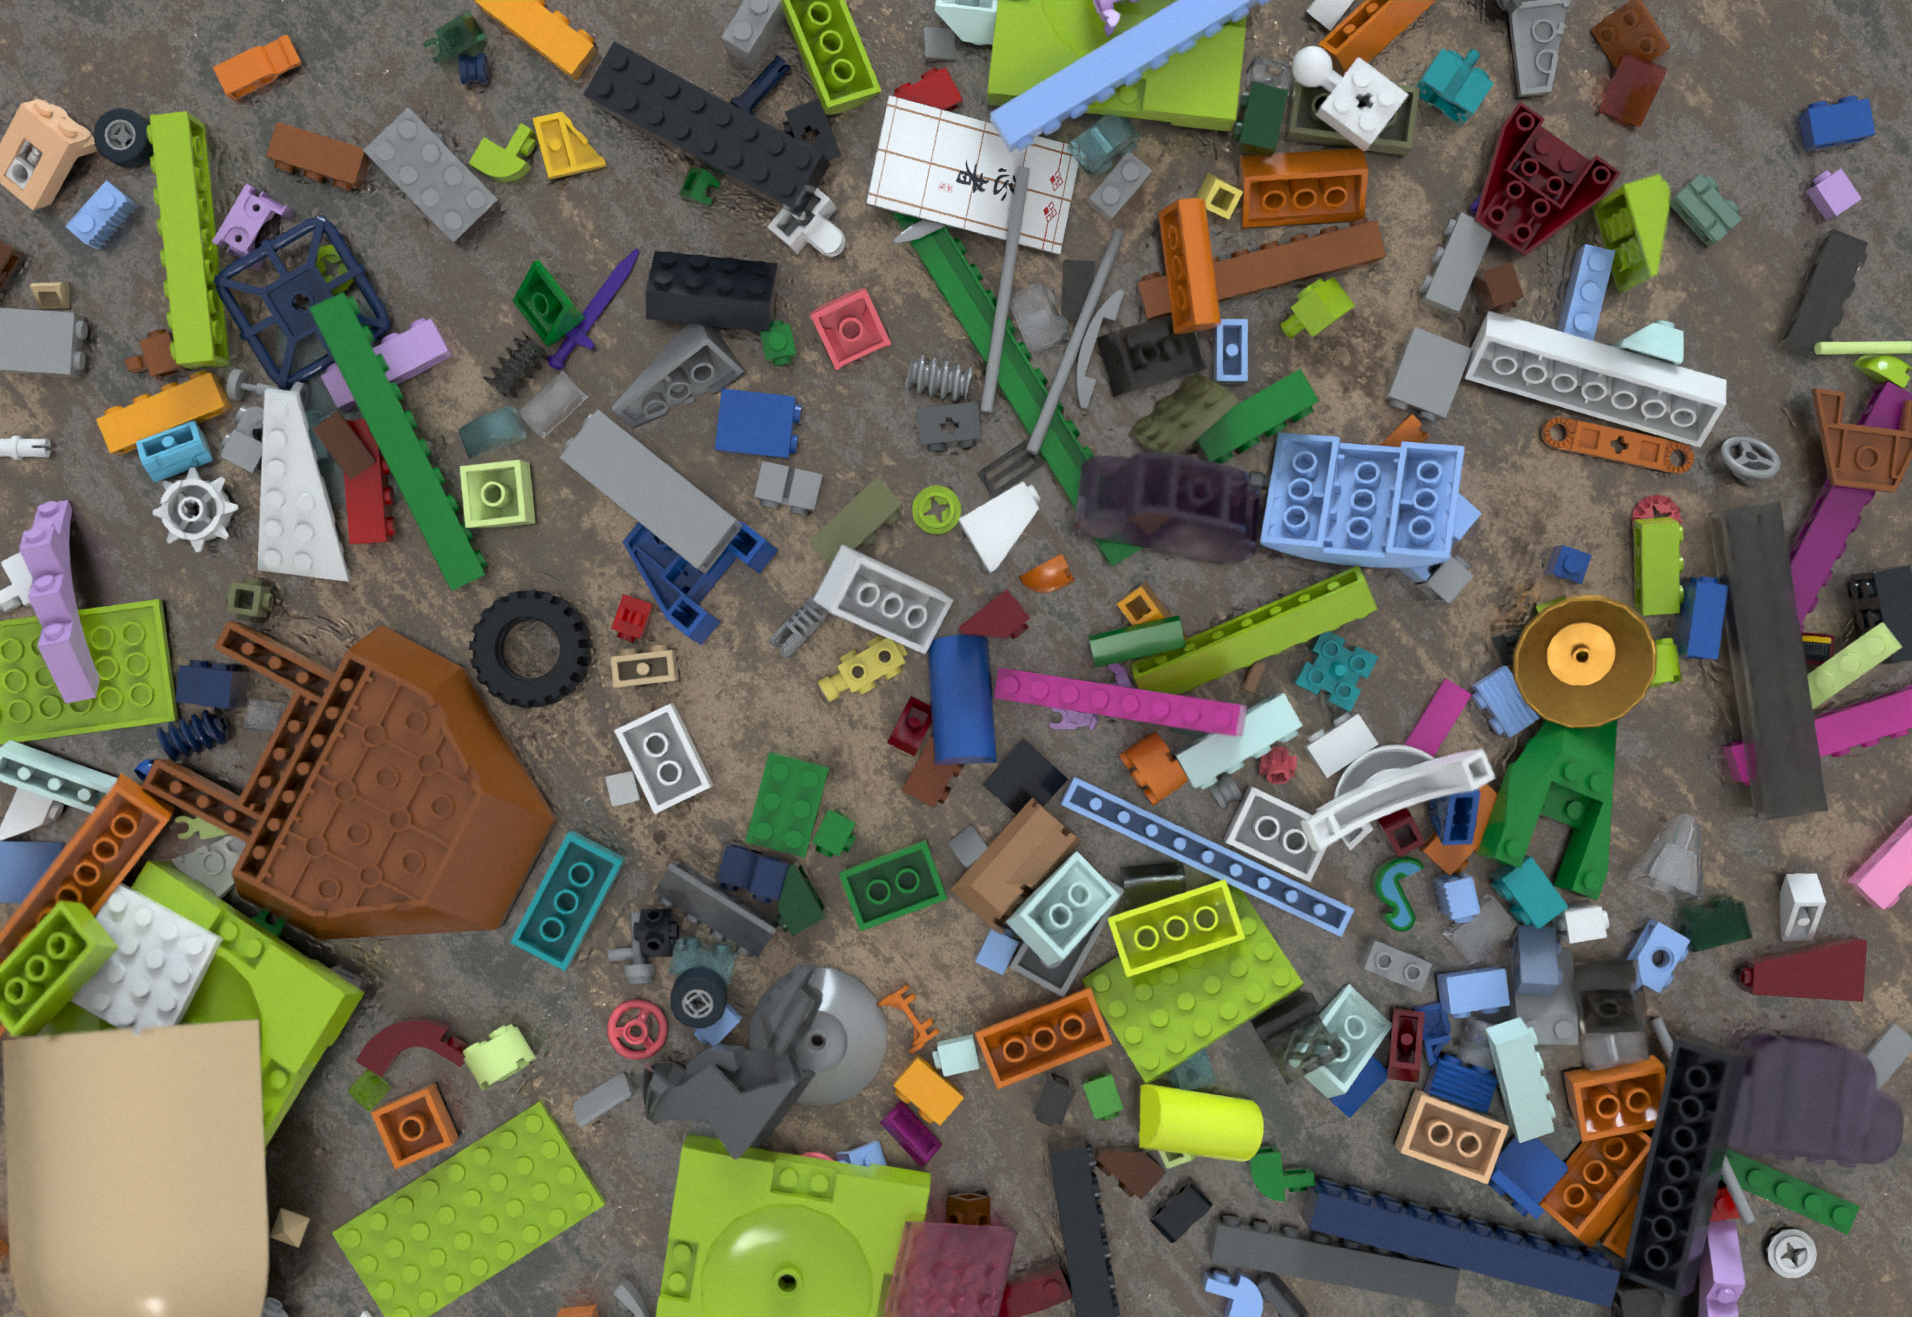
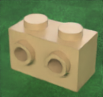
[610,644,679,688]

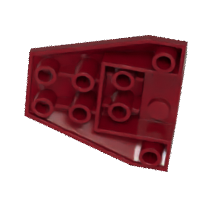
[1474,102,1621,256]

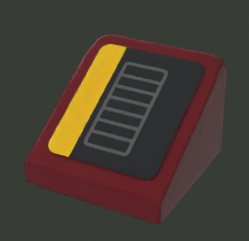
[1794,632,1835,665]

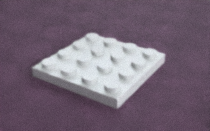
[70,883,223,1035]

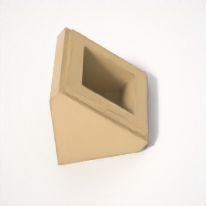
[30,282,70,310]

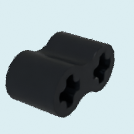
[1149,1180,1213,1243]

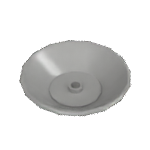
[750,968,887,1105]

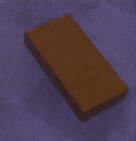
[312,410,376,480]

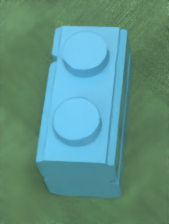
[136,420,213,482]

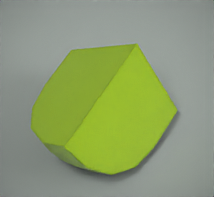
[1852,354,1912,389]

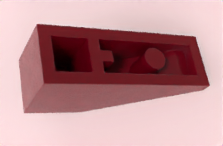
[975,1261,1073,1317]

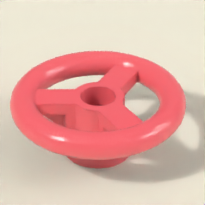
[607,999,668,1060]

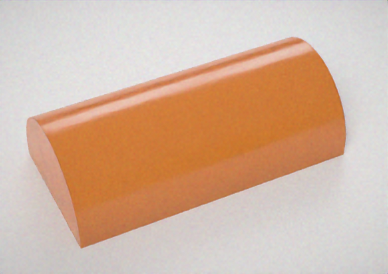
[1158,198,1221,334]

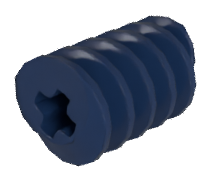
[157,707,229,762]

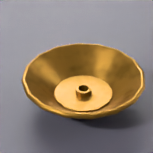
[1513,595,1657,728]

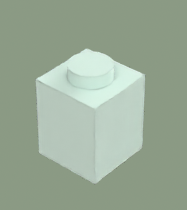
[933,1034,980,1077]

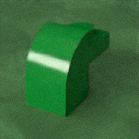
[1248,1146,1315,1201]

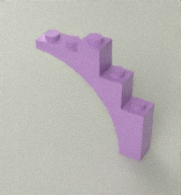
[19,500,100,704]
[1698,1220,1746,1317]

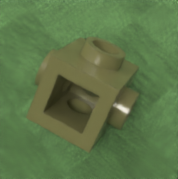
[225,577,274,622]

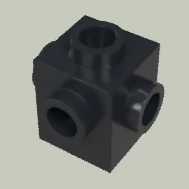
[633,909,680,957]

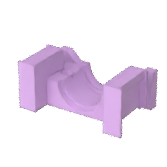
[212,183,295,271]

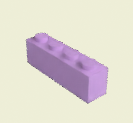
[321,318,453,413]

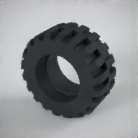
[469,590,593,708]

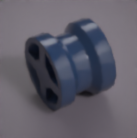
[459,53,489,85]

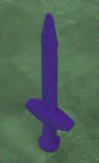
[548,249,639,370]

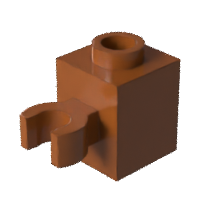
[124,329,189,379]

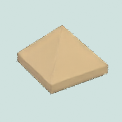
[270,1207,310,1248]

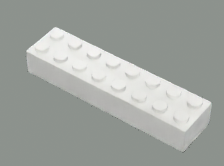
[1465,310,1727,448]

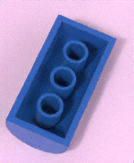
[927,635,997,765]

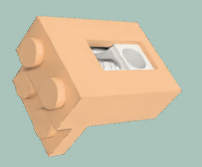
[0,99,97,210]

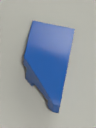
[1413,1000,1451,1066]

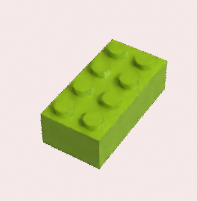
[0,901,119,1037]

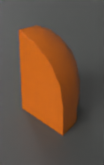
[1378,414,1429,447]
[1018,554,1075,594]

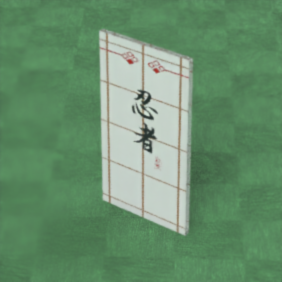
[865,95,1082,256]

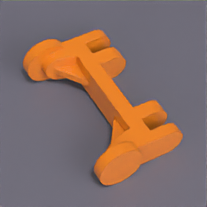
[876,984,940,1054]

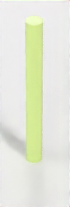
[1814,341,1912,355]

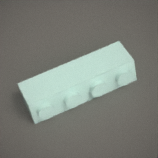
[0,740,117,813]
[1485,1017,1556,1143]

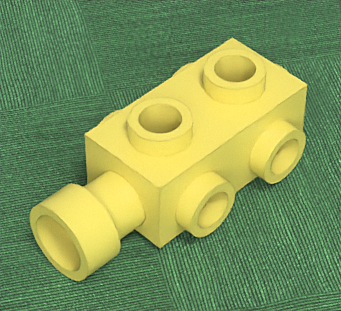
[817,635,908,703]

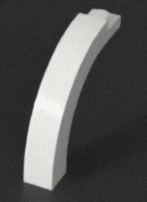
[1300,749,1495,851]

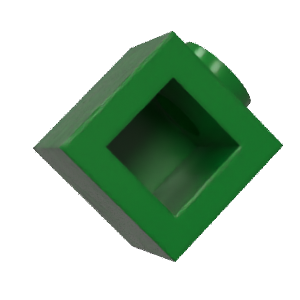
[812,808,857,858]

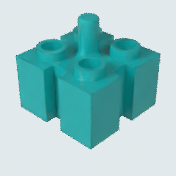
[1415,48,1494,126]
[1291,631,1378,712]

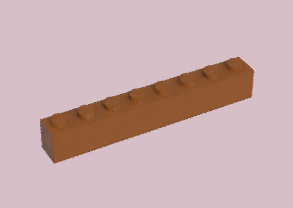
[1136,218,1386,322]

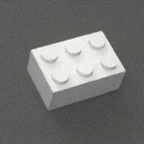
[614,703,714,814]
[1223,785,1327,882]

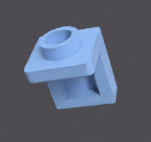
[835,1141,887,1167]

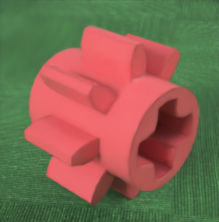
[1259,746,1297,784]

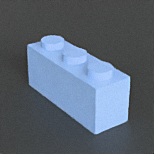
[1557,244,1615,341]

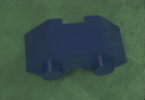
[714,842,789,903]

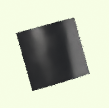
[982,739,1068,815]

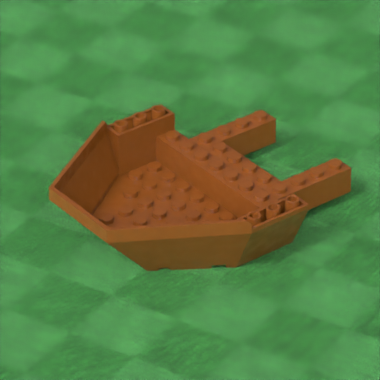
[141,621,557,940]

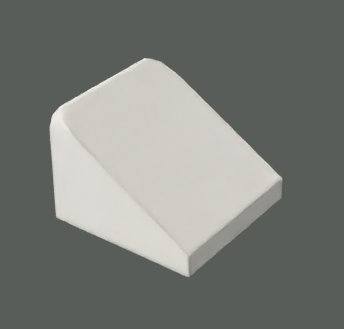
[605,770,642,807]

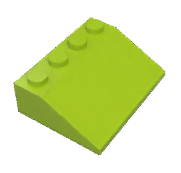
[1592,174,1671,294]

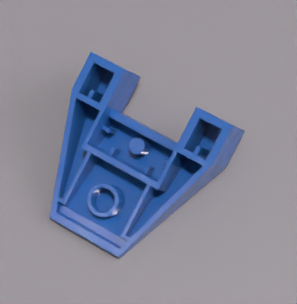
[623,521,778,646]

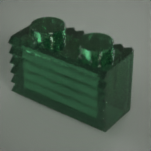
[1677,896,1753,953]

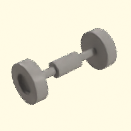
[226,369,309,411]

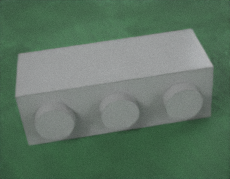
[1419,212,1492,316]

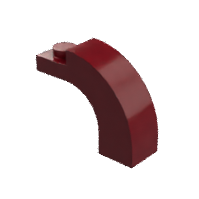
[355,1017,467,1077]

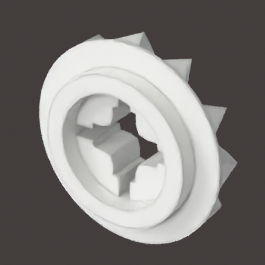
[1766,1228,1817,1278]

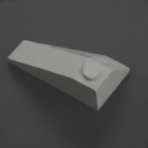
[612,324,745,428]

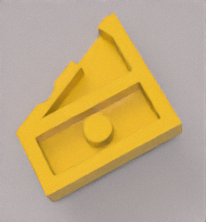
[532,111,606,180]

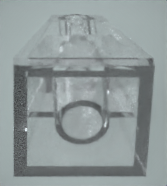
[1623,813,1703,905]

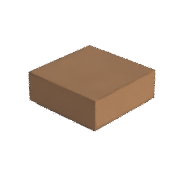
[1240,661,1266,694]

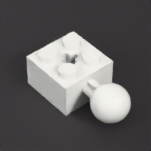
[1292,46,1409,152]

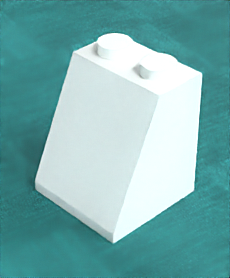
[959,481,1041,575]

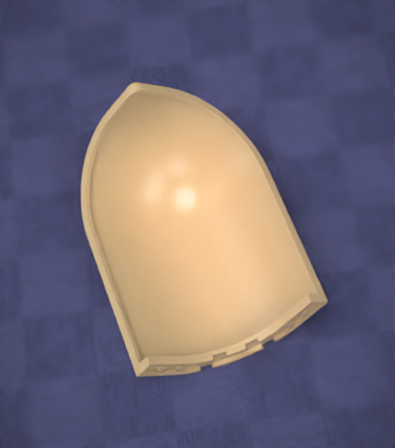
[3,1020,268,1317]

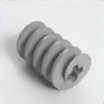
[905,354,972,404]

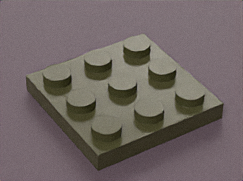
[1129,372,1239,464]

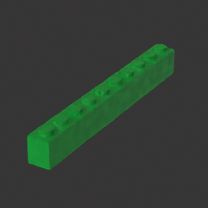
[309,292,487,591]

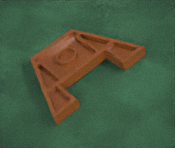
[1811,388,1912,493]

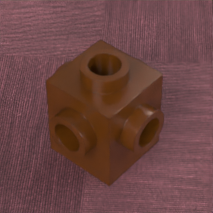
[946,1192,990,1242]

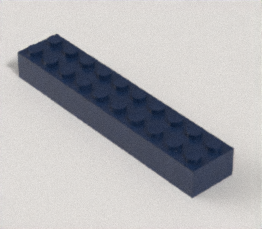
[1301,1179,1620,1308]

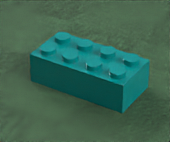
[510,830,627,971]

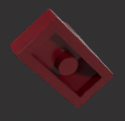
[887,696,932,757]

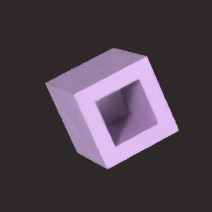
[1806,169,1862,221]

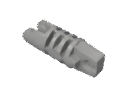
[769,593,829,659]

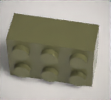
[809,477,903,565]

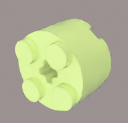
[463,1024,536,1091]

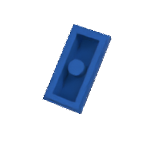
[1329,1056,1388,1118]

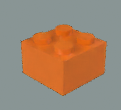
[371,1082,459,1170]

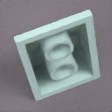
[1006,851,1120,966]
[1284,984,1392,1099]

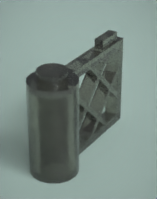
[1250,991,1345,1085]

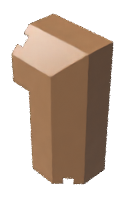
[951,798,1082,934]

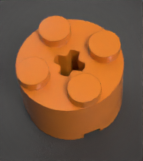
[1118,732,1188,806]

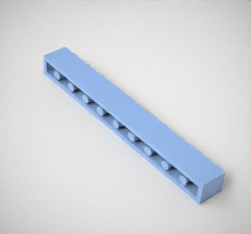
[990,0,1272,152]
[1060,776,1355,937]

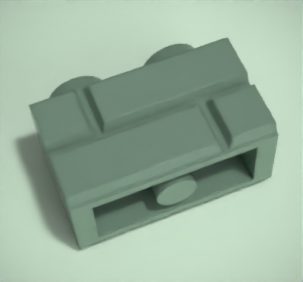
[1669,173,1742,247]

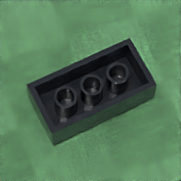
[645,251,778,332]

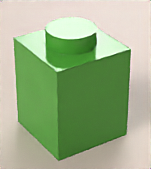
[1081,1070,1124,1121]

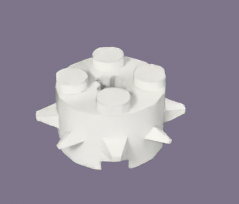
[153,467,238,552]

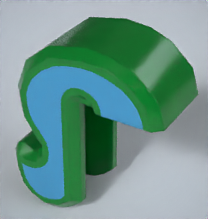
[1371,855,1425,932]

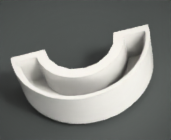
[1334,744,1435,850]

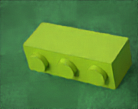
[1633,517,1684,616]

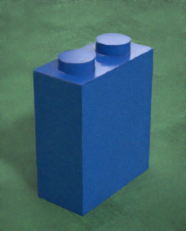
[715,388,802,460]
[1672,576,1728,660]

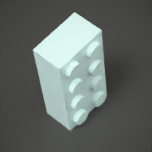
[1171,692,1303,790]

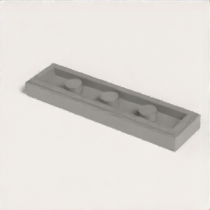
[1815,1022,1912,1137]

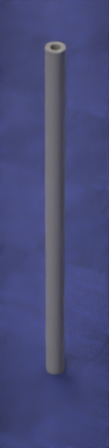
[980,167,1030,413]
[1026,228,1125,455]

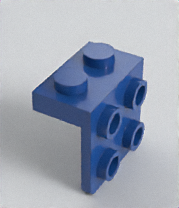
[1488,1136,1568,1220]

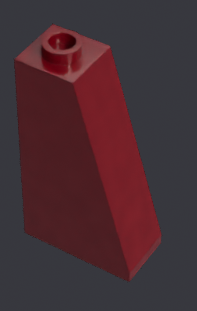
[1740,937,1867,1002]

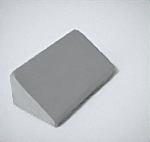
[573,1072,636,1128]

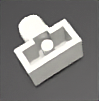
[767,188,846,258]

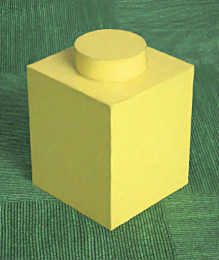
[1195,172,1243,219]

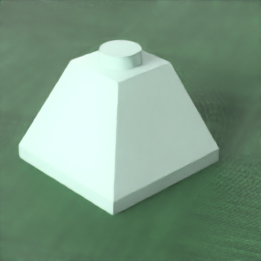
[935,0,998,45]
[1611,320,1684,365]

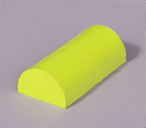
[1107,879,1246,977]
[1139,1084,1264,1162]

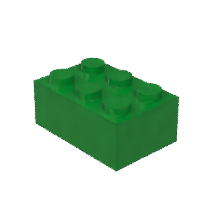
[745,751,830,858]
[839,839,947,932]

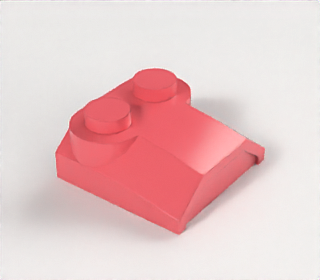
[809,287,892,370]

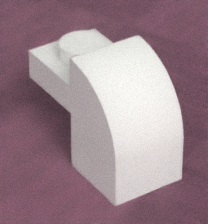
[0,552,33,613]

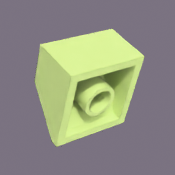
[460,460,536,528]

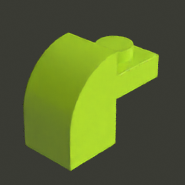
[468,123,536,183]

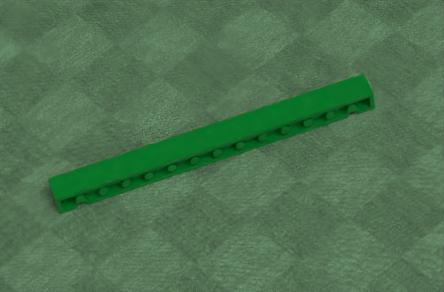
[889,209,1145,568]

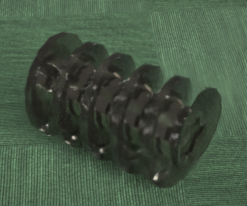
[482,331,550,398]

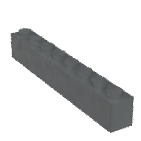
[1208,1216,1460,1306]

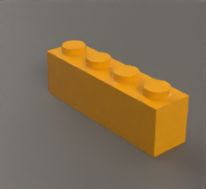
[474,0,598,81]
[96,370,233,456]

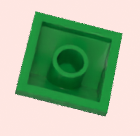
[512,260,586,346]

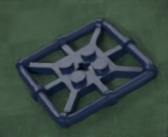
[213,214,392,390]

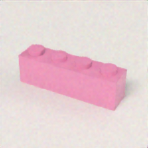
[1847,814,1912,910]

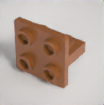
[1591,0,1670,80]

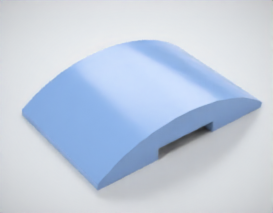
[1260,432,1465,568]

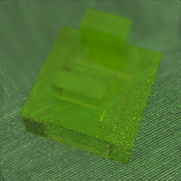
[347,1069,392,1112]

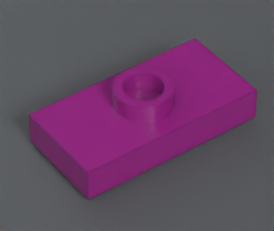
[879,1101,942,1167]

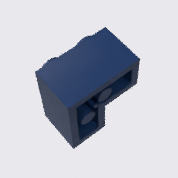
[175,660,249,709]

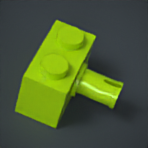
[1280,276,1355,339]

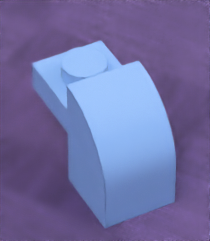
[1202,1269,1263,1317]

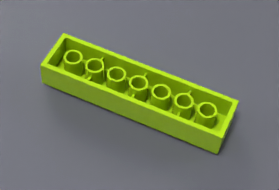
[147,111,231,371]

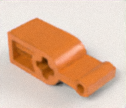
[213,35,302,101]

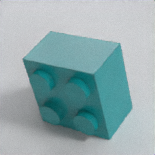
[1489,855,1568,929]

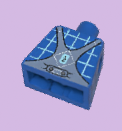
[1429,789,1480,845]

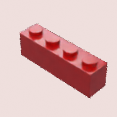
[343,419,397,545]

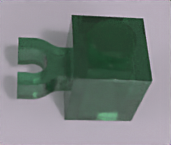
[422,11,486,64]

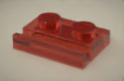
[1599,52,1667,127]

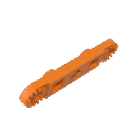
[1541,417,1695,474]

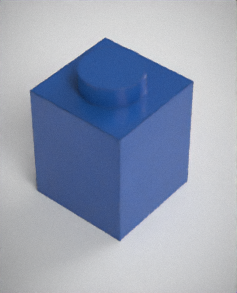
[1544,545,1592,585]

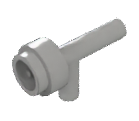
[608,913,655,985]

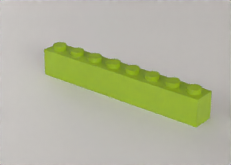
[1130,565,1378,695]

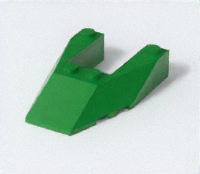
[1477,719,1618,901]

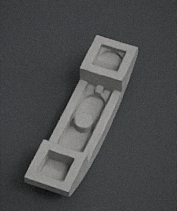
[1075,290,1124,412]

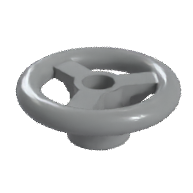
[1720,436,1781,481]

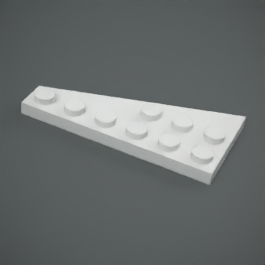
[257,388,352,582]

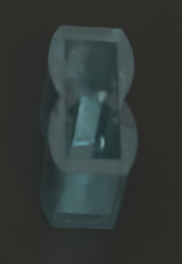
[1067,114,1141,177]

